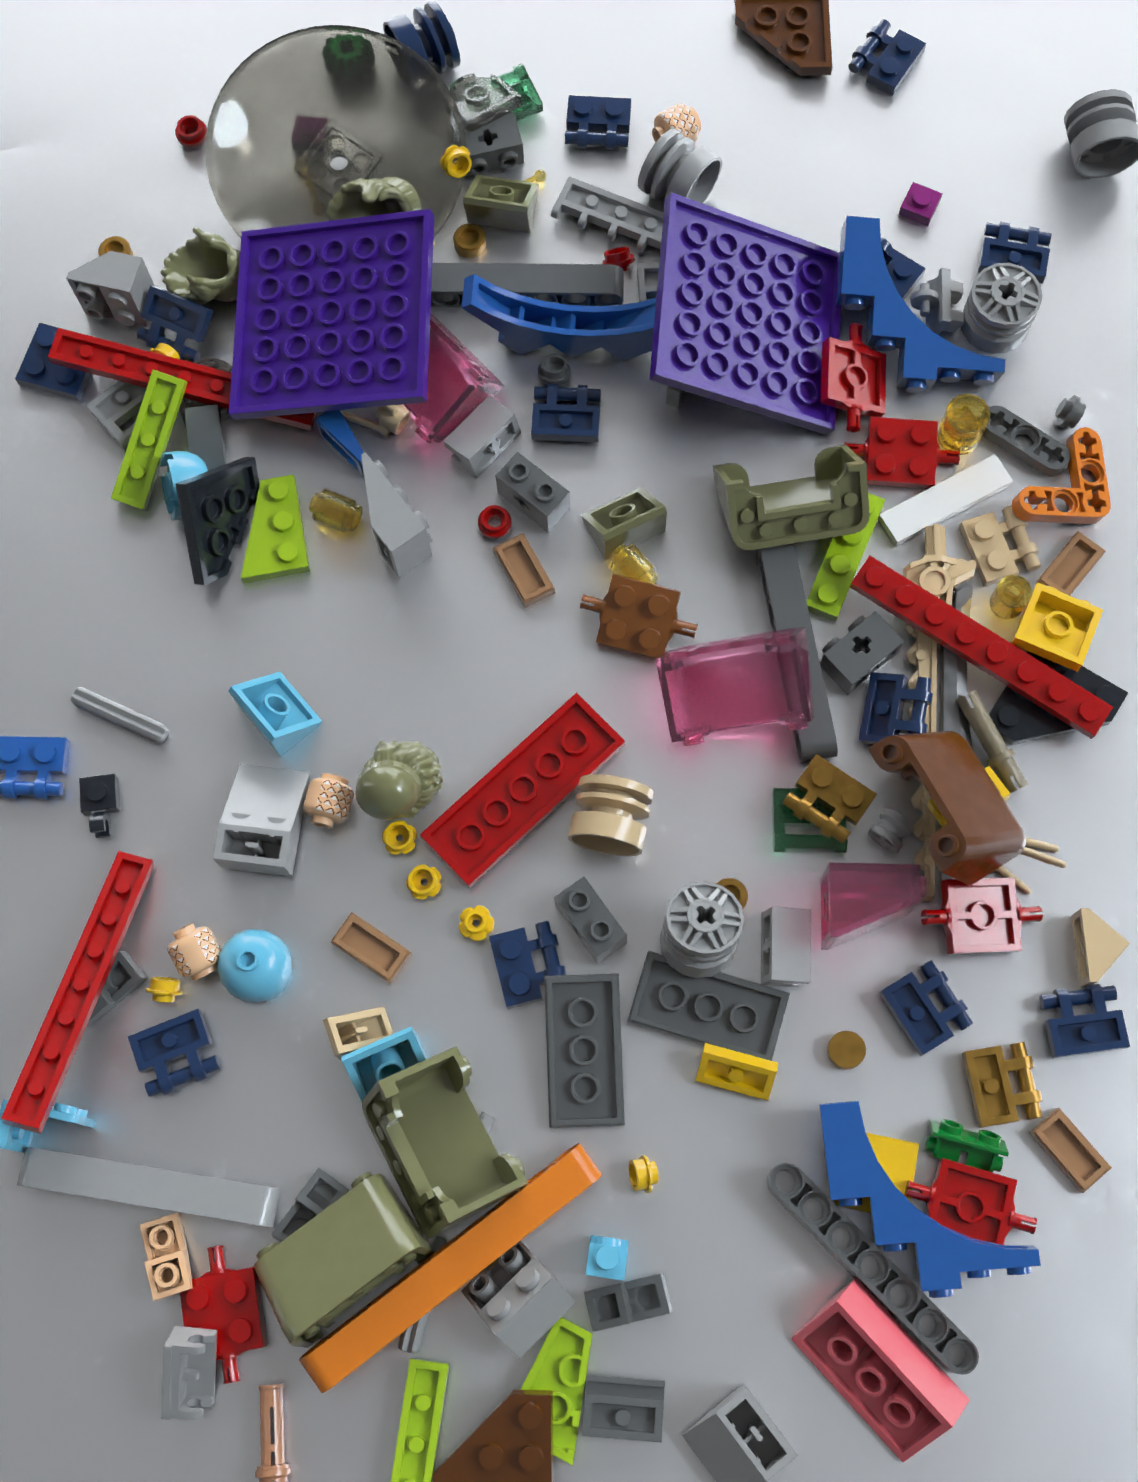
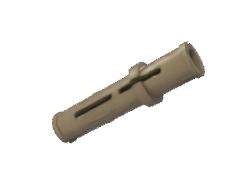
[956,690,1029,793]

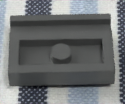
[582,1374,665,1443]

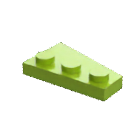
[241,474,310,584]
[521,1317,592,1466]

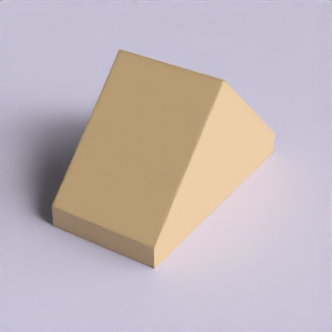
[1071,908,1130,988]
[323,1006,394,1061]

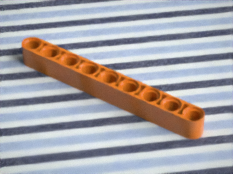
[299,1143,602,1393]

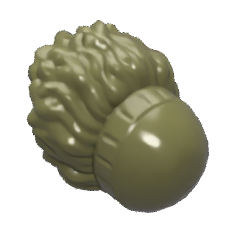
[326,177,422,221]
[160,227,240,305]
[355,741,443,820]

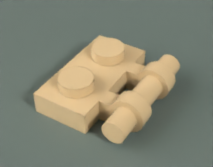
[959,505,1041,587]

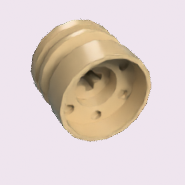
[568,774,654,856]

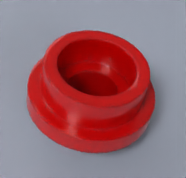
[175,115,208,147]
[602,247,635,271]
[478,505,512,539]

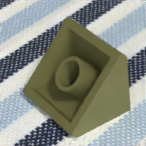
[463,174,539,233]
[581,487,667,560]

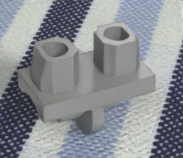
[910,268,964,334]

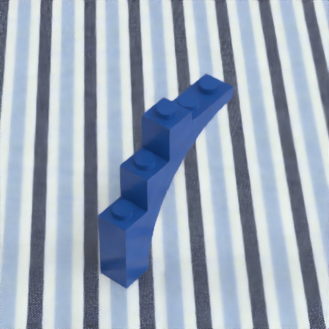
[836,216,1006,393]
[461,274,656,361]
[819,1101,1041,1298]

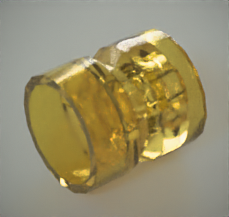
[937,394,991,455]

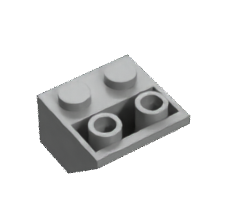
[66,251,155,327]
[461,1240,576,1359]
[682,1384,798,1482]

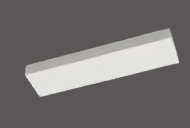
[878,454,1013,547]

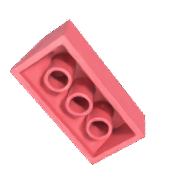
[791,1277,970,1462]

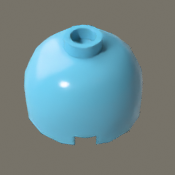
[160,451,208,521]
[217,929,293,1003]

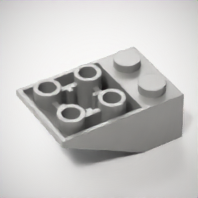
[361,452,433,579]
[212,764,310,877]

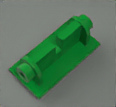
[924,1119,1009,1173]

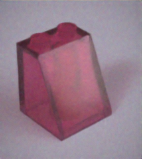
[820,862,926,950]

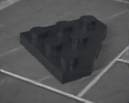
[176,457,260,585]
[989,651,1128,745]

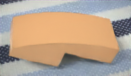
[140,1213,193,1301]

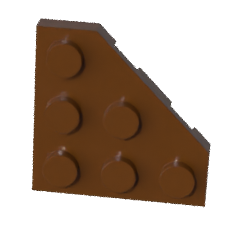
[734,0,833,76]
[433,1390,554,1482]

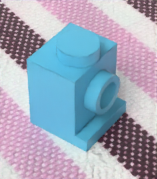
[585,1235,629,1281]

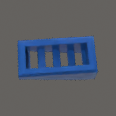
[316,410,364,477]

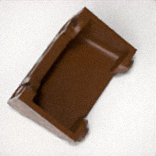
[868,731,1026,886]

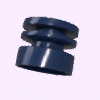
[383,0,461,87]

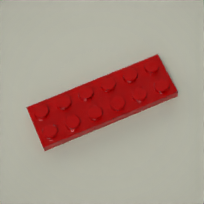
[420,692,625,889]

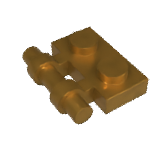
[782,754,877,844]
[962,1042,1043,1128]

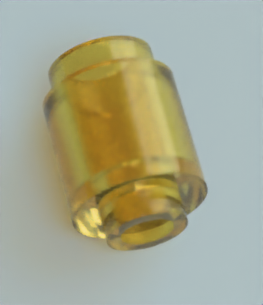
[309,488,363,532]
[609,544,659,584]
[989,575,1032,619]

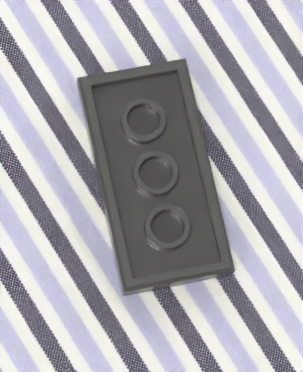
[627,951,790,1061]
[544,973,625,1128]

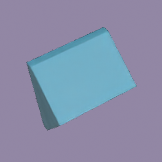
[228,672,323,757]
[341,1026,427,1102]

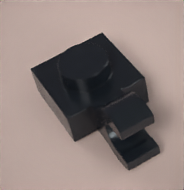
[79,774,120,838]

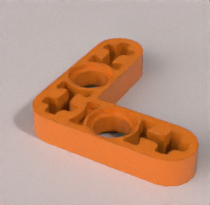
[1012,427,1111,524]

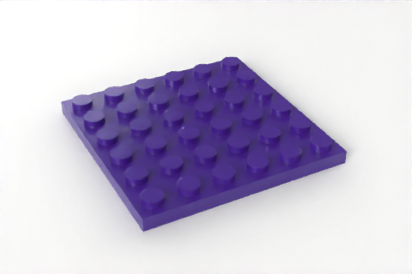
[649,192,841,435]
[229,209,434,420]

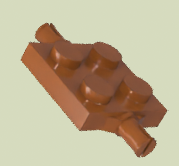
[580,573,698,660]

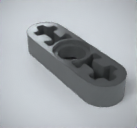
[979,406,1070,477]

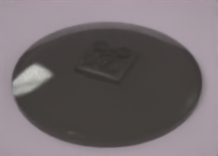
[205,25,466,238]

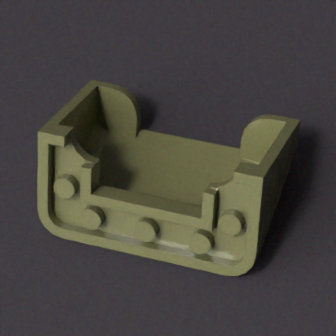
[713,445,870,550]
[362,1046,527,1238]
[253,1172,434,1348]

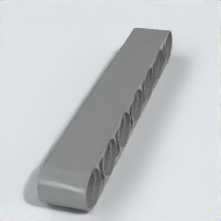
[17,1147,281,1228]

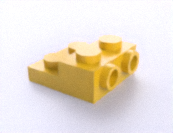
[1012,583,1103,672]

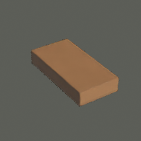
[1035,531,1106,596]
[493,533,555,608]
[331,912,412,984]
[1028,1108,1112,1193]

